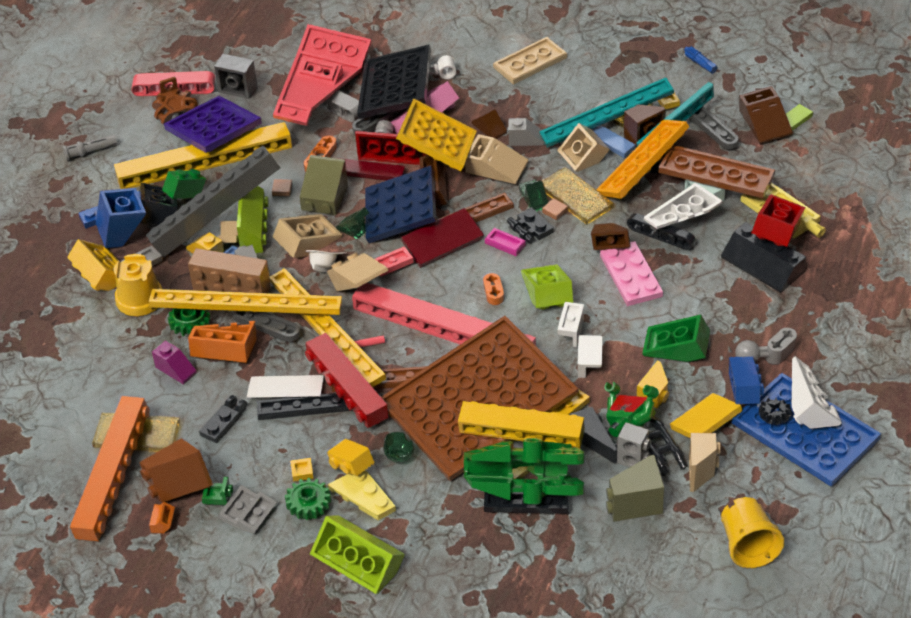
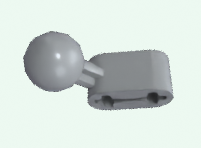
[735,328,797,365]

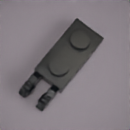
[199,395,247,443]

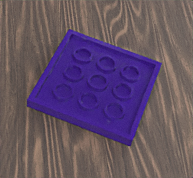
[164,96,262,153]

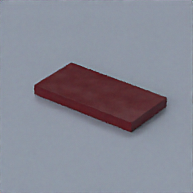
[401,208,484,268]

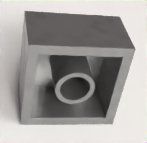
[214,54,258,99]

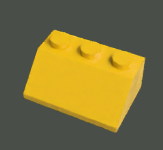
[67,239,120,291]

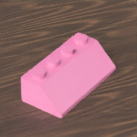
[390,81,459,134]

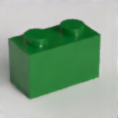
[162,169,206,199]

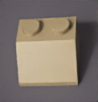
[557,123,610,172]
[689,433,720,492]

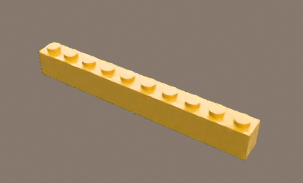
[114,122,292,189]

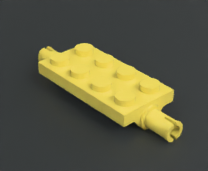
[741,182,826,239]

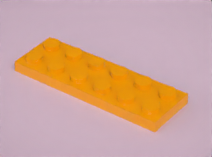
[596,120,689,199]

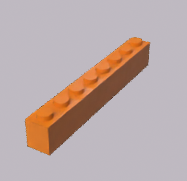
[70,396,150,542]

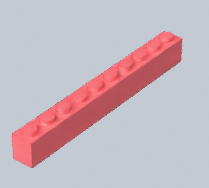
[352,283,536,346]

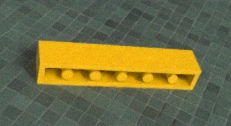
[458,401,585,449]

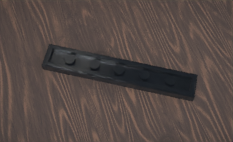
[257,389,376,420]

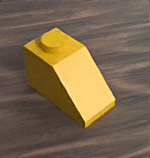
[186,232,224,253]
[637,360,669,408]

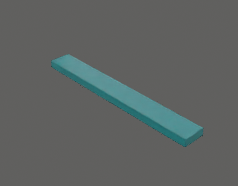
[539,77,674,148]

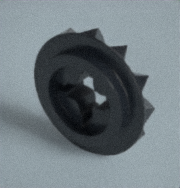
[759,397,792,425]

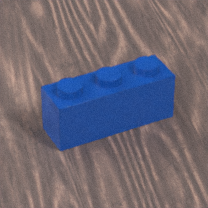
[729,356,764,404]

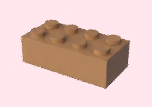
[188,248,271,294]

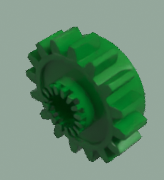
[168,308,211,336]
[285,478,331,520]

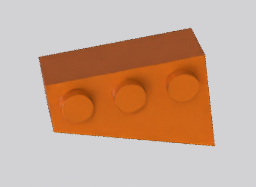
[188,321,257,363]

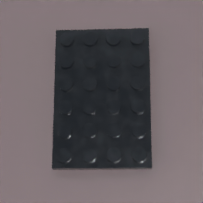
[357,44,431,119]

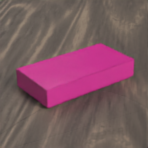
[485,228,526,256]

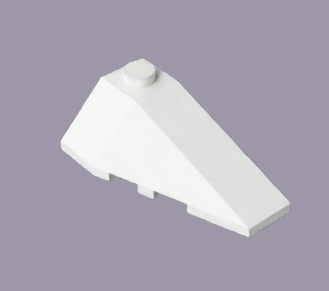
[644,183,722,229]

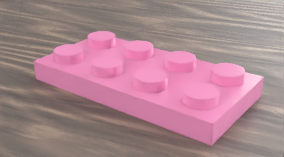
[600,242,663,306]

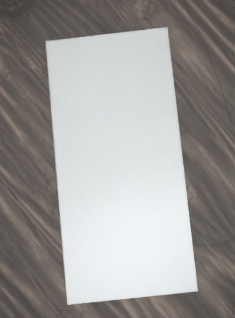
[247,375,324,398]

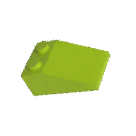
[521,264,573,309]

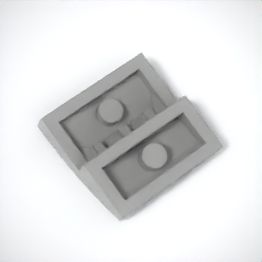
[218,485,277,534]

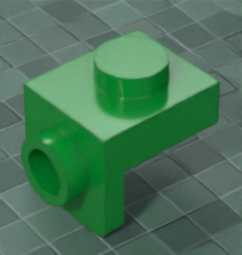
[202,477,233,505]

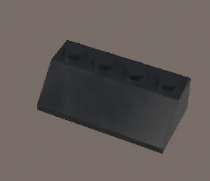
[721,222,806,293]

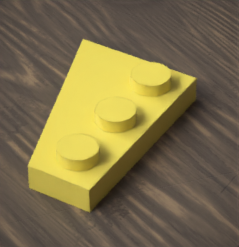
[327,470,396,521]

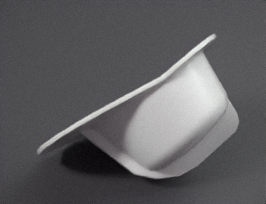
[306,250,347,272]

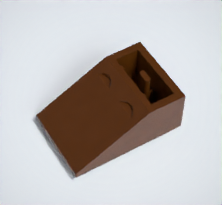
[739,86,793,144]

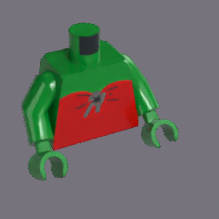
[605,382,659,437]

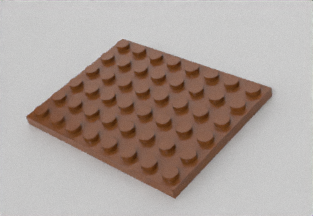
[381,315,579,481]

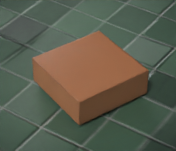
[272,179,292,196]
[542,198,568,220]

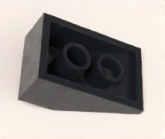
[139,183,177,225]

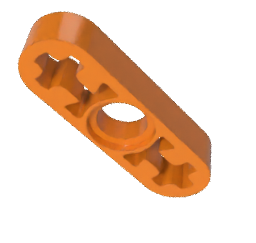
[304,135,337,172]

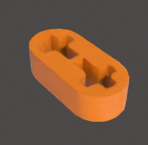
[483,273,504,305]

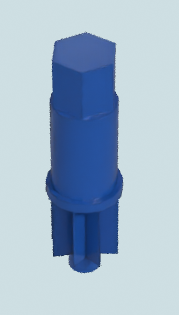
[684,46,718,74]

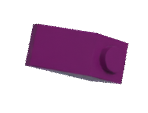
[152,340,197,385]

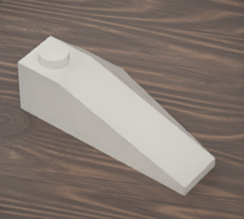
[792,356,842,429]

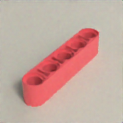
[131,71,215,96]

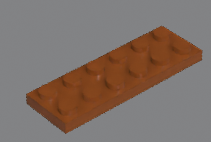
[659,145,775,198]

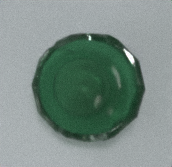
[383,432,414,463]

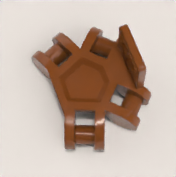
[152,76,198,125]

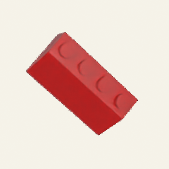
[355,131,427,165]

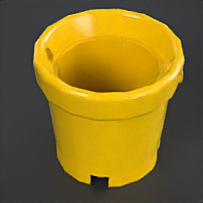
[114,254,163,317]
[721,497,784,569]

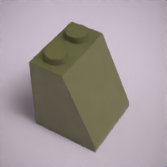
[300,155,348,215]
[606,455,664,522]

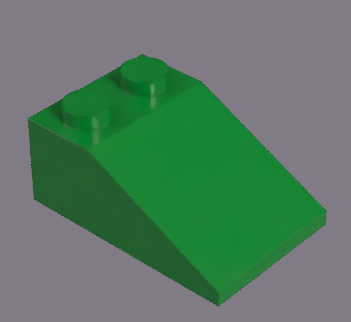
[642,314,710,362]

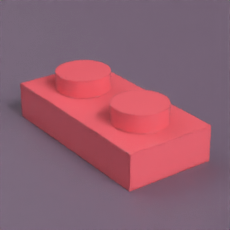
[375,247,414,277]

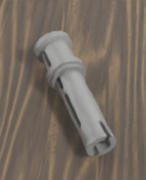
[62,134,117,161]

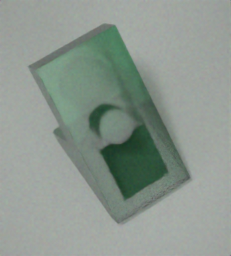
[519,179,548,211]
[336,207,369,239]

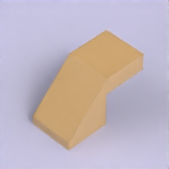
[218,221,239,243]

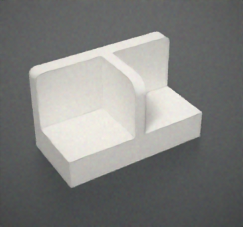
[557,302,584,347]
[578,335,602,378]

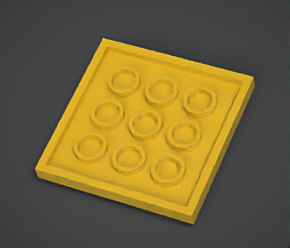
[396,99,477,171]

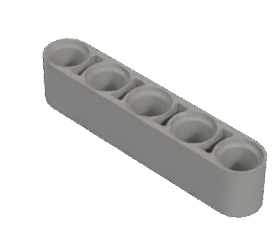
[319,90,359,122]

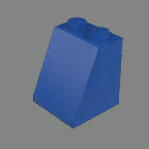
[96,188,146,248]

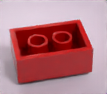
[751,194,806,247]

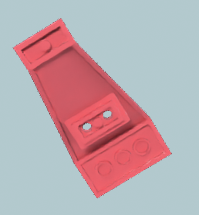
[273,24,372,126]

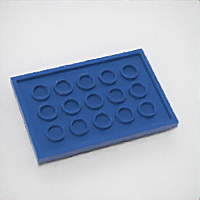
[732,373,881,487]

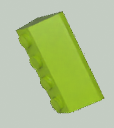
[237,186,269,253]
[310,515,405,594]

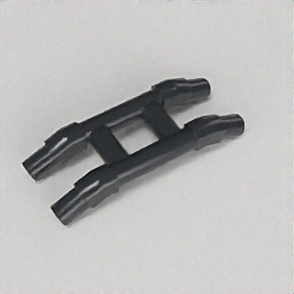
[642,416,688,476]

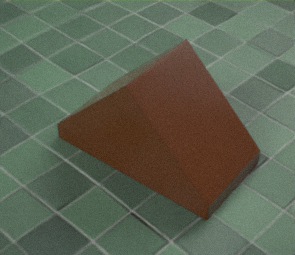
[471,109,507,139]

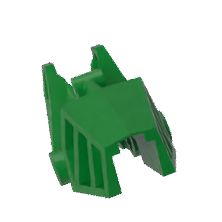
[463,438,584,504]

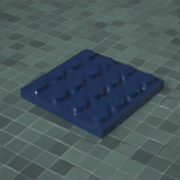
[365,166,436,243]

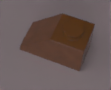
[591,223,631,250]

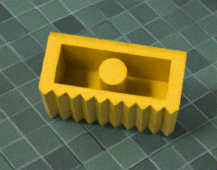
[327,439,374,476]

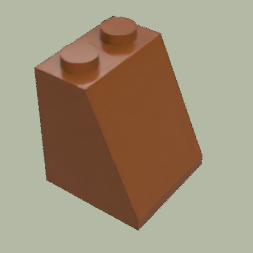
[139,438,213,502]

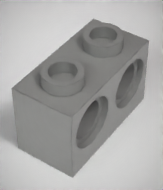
[617,422,651,467]

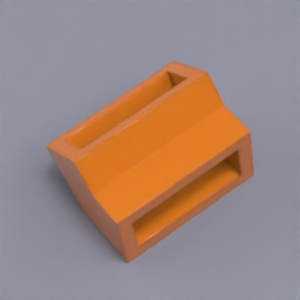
[149,502,175,534]

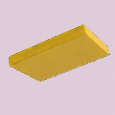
[670,393,742,438]

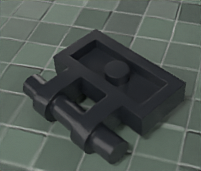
[507,207,554,243]

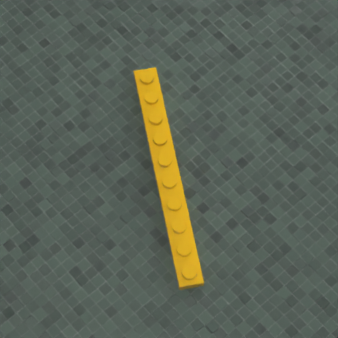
[270,268,386,387]
[149,289,342,315]

